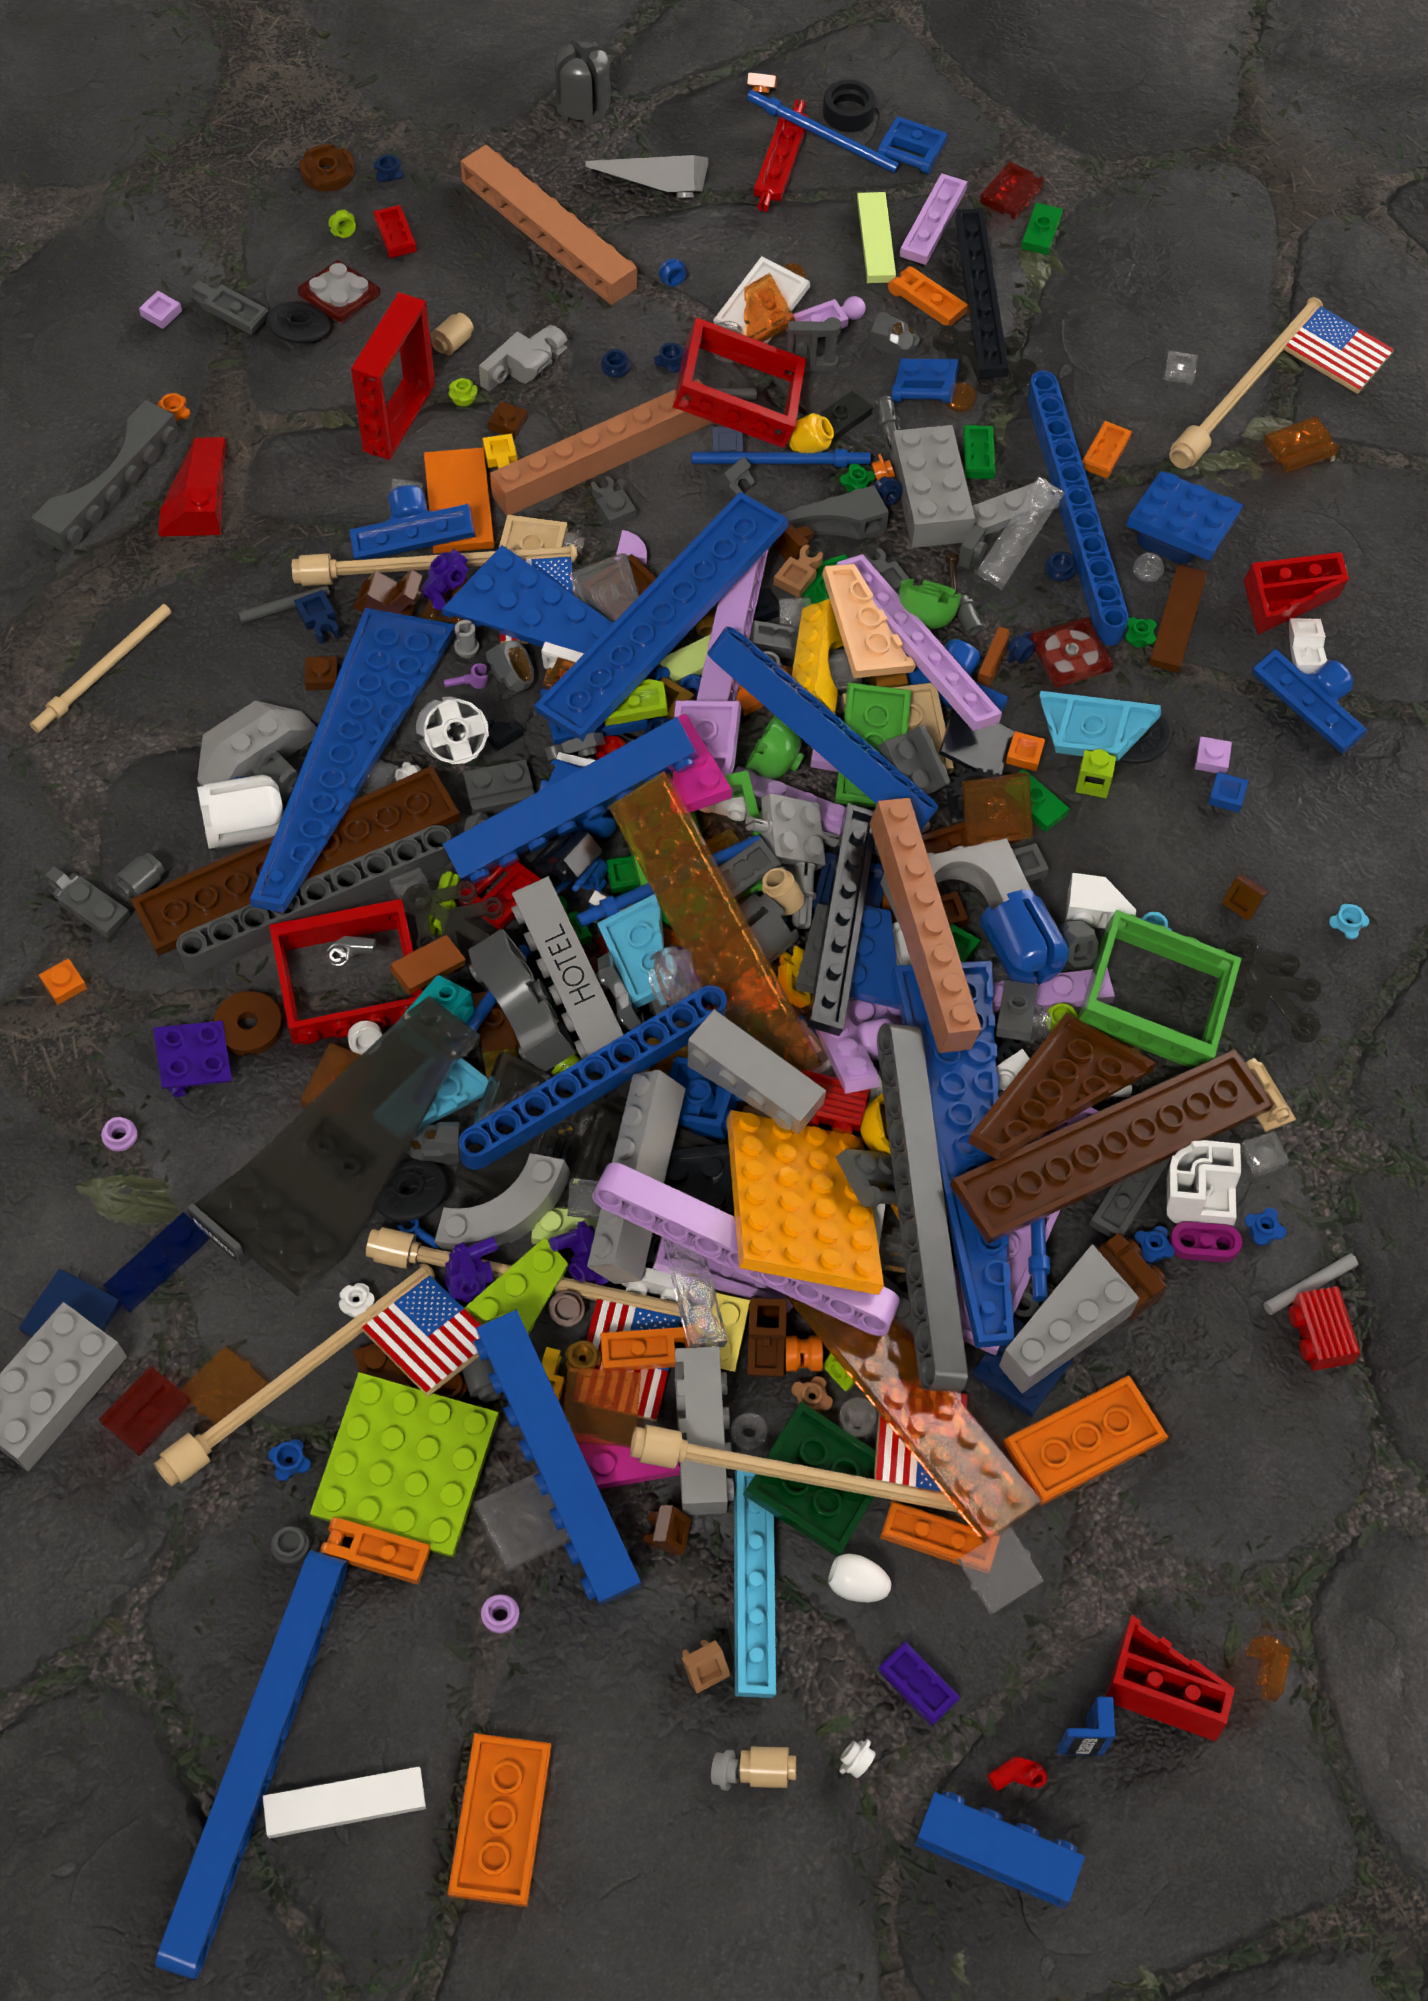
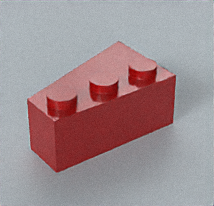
[1105,1615,1235,1742]

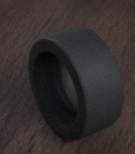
[823,79,876,132]

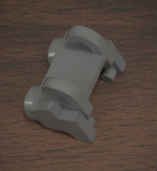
[251,749,299,810]

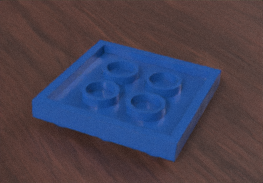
[1126,471,1243,561]

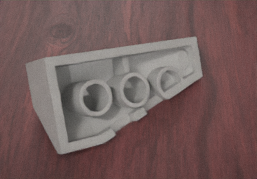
[586,155,708,198]

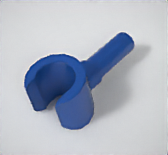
[398,1219,439,1248]

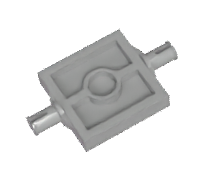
[745,793,839,869]

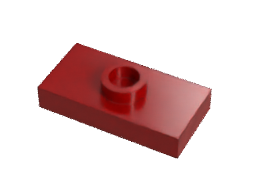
[373,205,417,258]

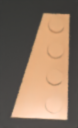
[822,564,916,678]

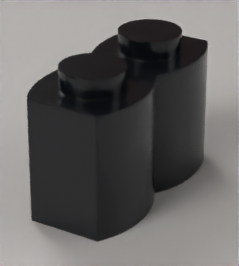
[531,831,602,883]

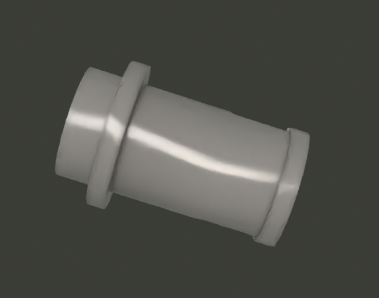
[454,620,479,658]

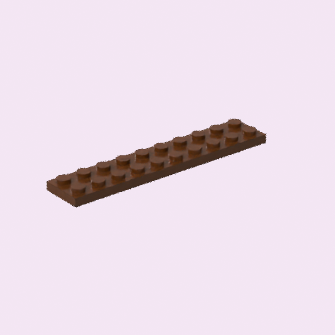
[130,766,461,956]
[950,1049,1274,1244]

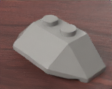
[197,701,317,786]

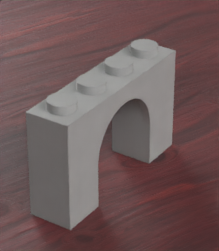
[880,838,1031,931]

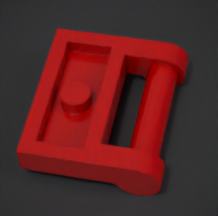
[456,861,541,930]

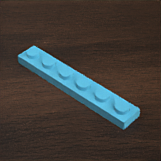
[734,1470,776,1698]

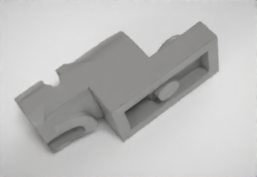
[479,325,568,392]

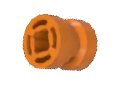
[785,1335,823,1372]

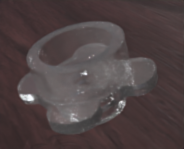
[1027,1004,1052,1043]

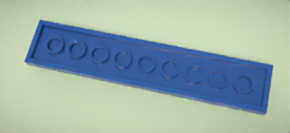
[534,492,789,742]

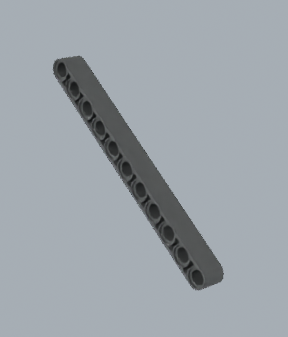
[877,1023,968,1392]

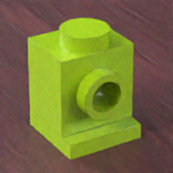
[1075,749,1116,798]

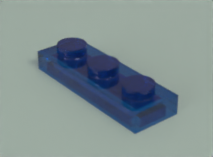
[103,1212,209,1313]

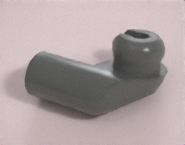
[327,936,376,966]

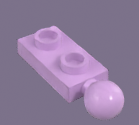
[783,296,866,338]

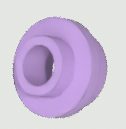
[101,1117,137,1151]
[481,1594,520,1633]

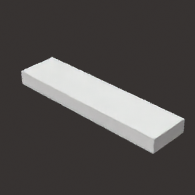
[263,1767,426,1838]

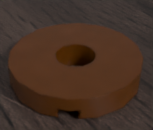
[299,144,356,192]
[213,991,282,1056]

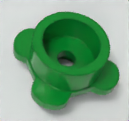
[840,464,875,492]
[1125,617,1157,648]

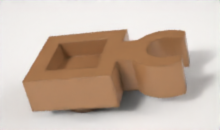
[773,544,823,598]

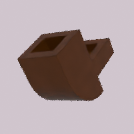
[353,570,422,616]
[747,1298,787,1378]

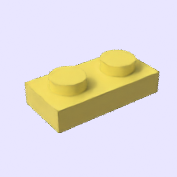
[703,1292,750,1372]

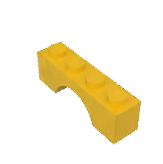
[791,599,844,714]

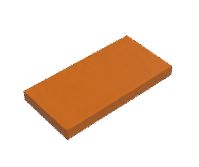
[424,447,494,554]
[1003,1375,1168,1506]
[447,1733,552,1907]

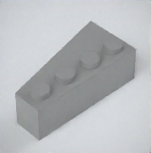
[688,1010,826,1134]
[999,1244,1140,1394]
[675,1346,734,1515]

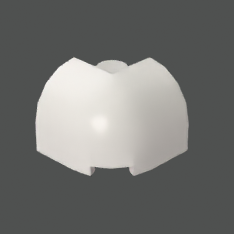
[1166,1140,1241,1226]

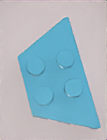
[1040,691,1161,761]

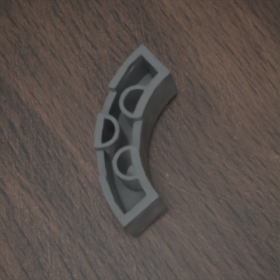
[468,928,576,1074]

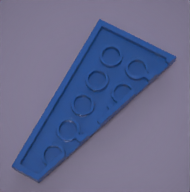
[442,545,613,653]

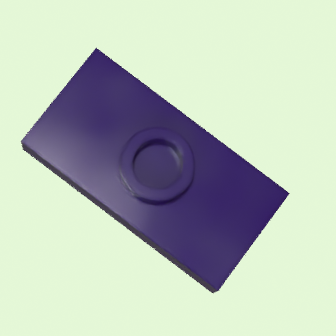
[877,1641,960,1727]

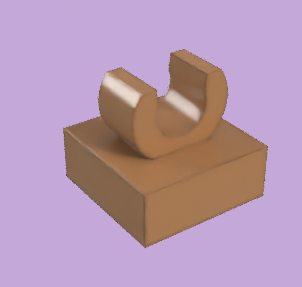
[681,1640,731,1694]

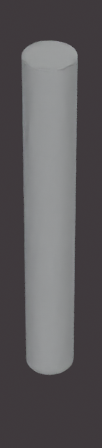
[1263,1253,1358,1315]

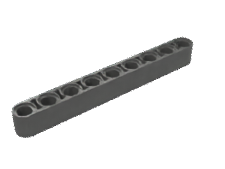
[176,825,451,973]

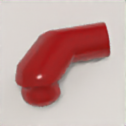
[986,1756,1048,1792]

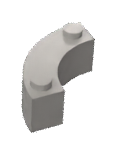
[435,1153,571,1253]

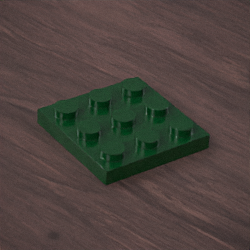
[743,1402,876,1557]

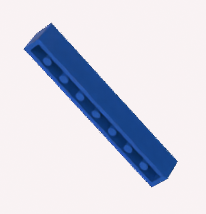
[443,717,699,884]
[473,1309,641,1607]

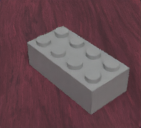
[891,425,975,548]
[0,1302,127,1472]

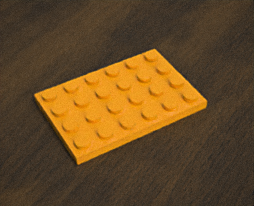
[727,1110,884,1295]

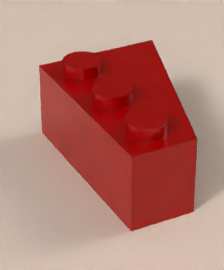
[1244,552,1349,635]

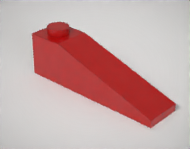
[158,437,226,537]

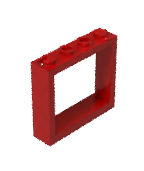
[351,292,435,460]
[672,317,806,448]
[269,899,422,1045]

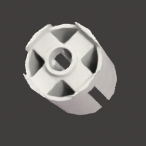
[416,696,489,764]
[197,774,284,849]

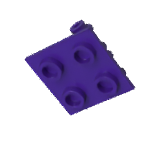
[153,1021,232,1097]

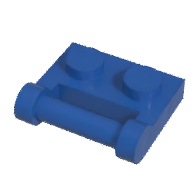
[878,116,948,175]
[892,358,960,403]

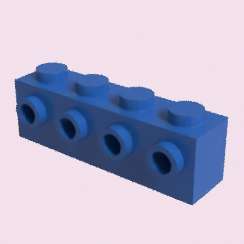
[915,1791,1085,1909]

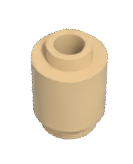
[431,313,474,355]
[762,868,805,916]
[740,1746,796,1788]

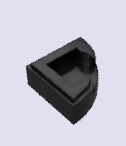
[487,719,523,751]

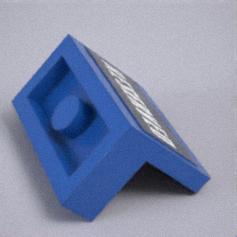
[1057,1697,1115,1755]

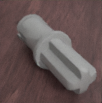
[791,862,816,929]

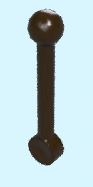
[946,553,958,595]

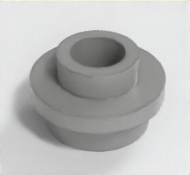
[711,1750,740,1791]

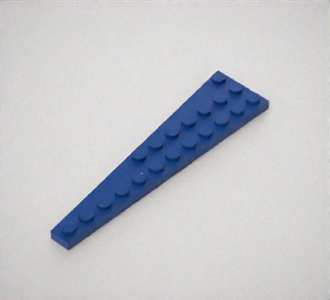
[250,608,456,913]
[892,961,1014,1348]

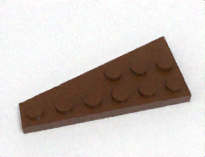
[968,1013,1156,1160]

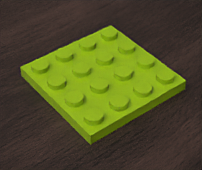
[310,1372,500,1558]

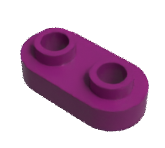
[1169,1222,1242,1262]

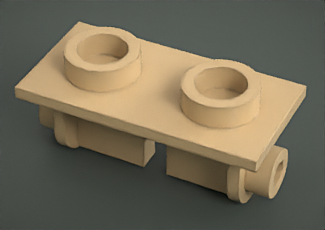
[1245,1058,1296,1132]

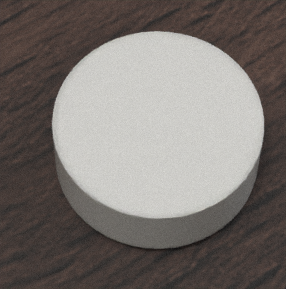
[348,1021,383,1056]

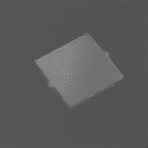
[957,1527,1044,1615]

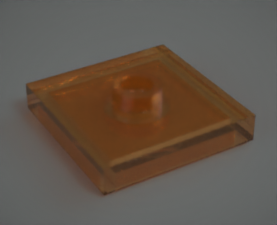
[962,772,1033,847]
[564,1367,641,1448]

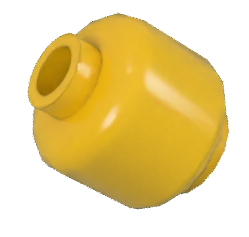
[788,413,834,453]

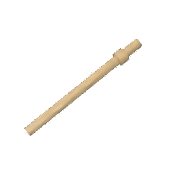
[30,604,172,733]

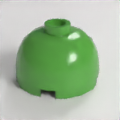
[898,579,961,631]
[745,715,804,779]

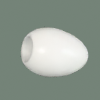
[828,1554,891,1602]

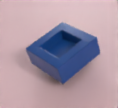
[1208,772,1249,813]

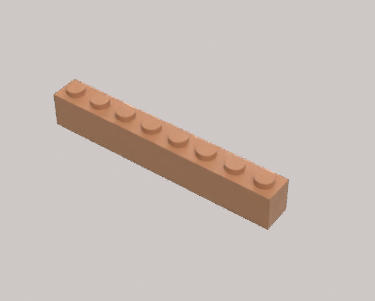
[460,145,637,305]
[490,379,713,516]
[870,798,981,1053]

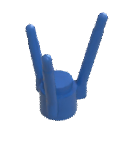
[554,857,608,930]

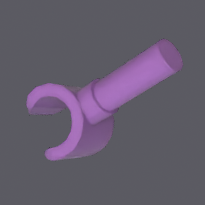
[444,663,488,689]

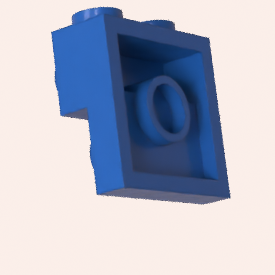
[669,1056,744,1140]

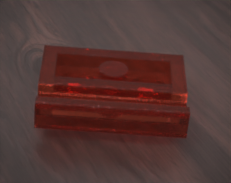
[980,161,1044,220]
[99,1366,191,1456]

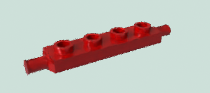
[754,99,809,212]

